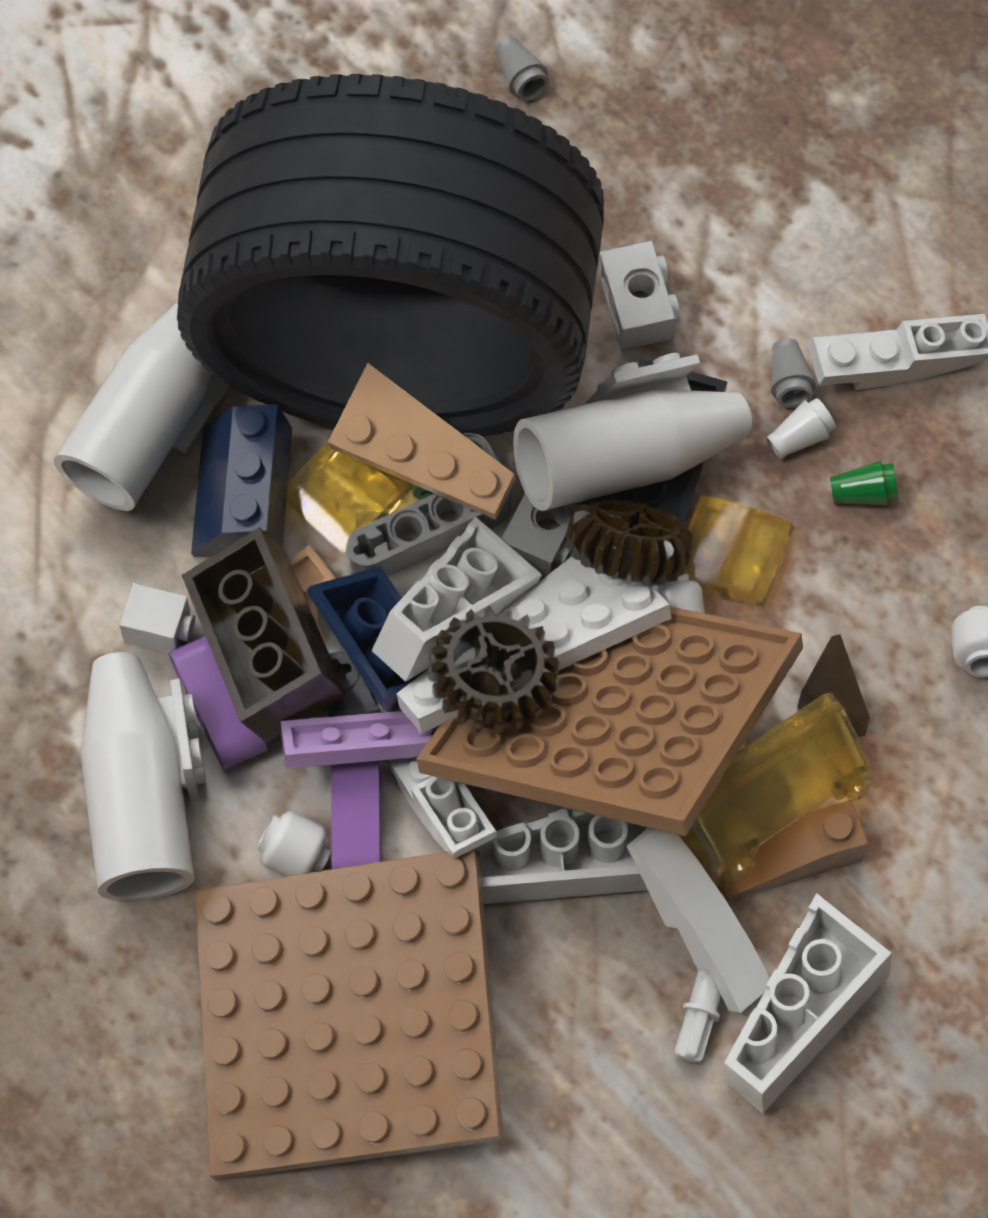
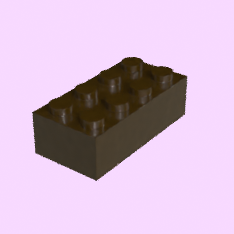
[182,527,346,743]

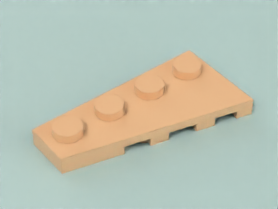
[328,363,516,520]

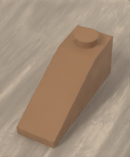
[711,799,868,901]

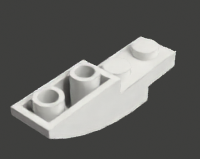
[808,314,988,390]
[385,757,497,859]

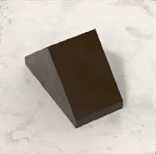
[797,634,870,738]

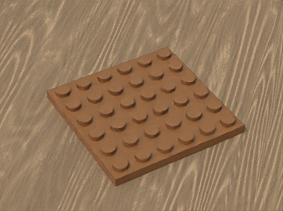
[416,607,803,836]
[195,848,504,1180]

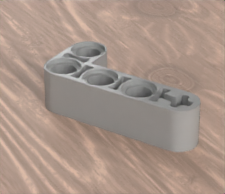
[346,433,512,576]

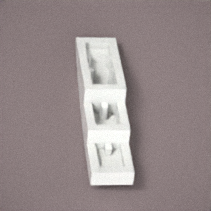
[627,828,770,1013]

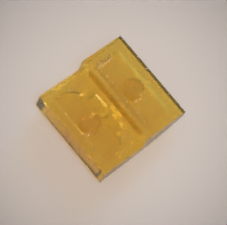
[286,443,412,554]
[684,495,794,607]

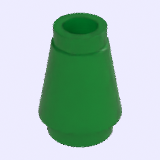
[830,460,898,505]

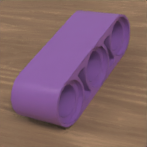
[168,636,267,770]
[331,761,381,869]

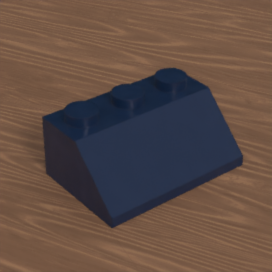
[191,404,293,557]
[306,566,426,712]

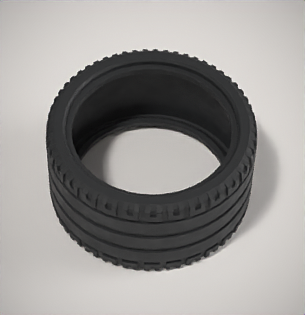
[177,74,604,437]

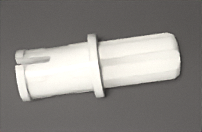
[675,969,721,1063]

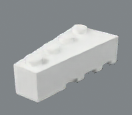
[372,516,542,682]
[476,808,649,904]
[724,893,892,1114]

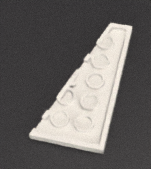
[397,557,672,734]

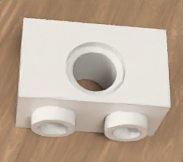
[598,241,681,350]

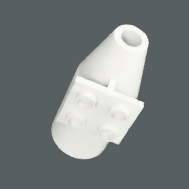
[54,301,230,511]
[513,353,752,511]
[80,652,206,901]

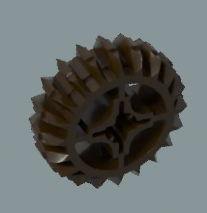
[566,496,693,586]
[428,605,560,735]

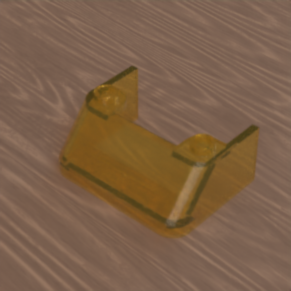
[678,693,874,894]

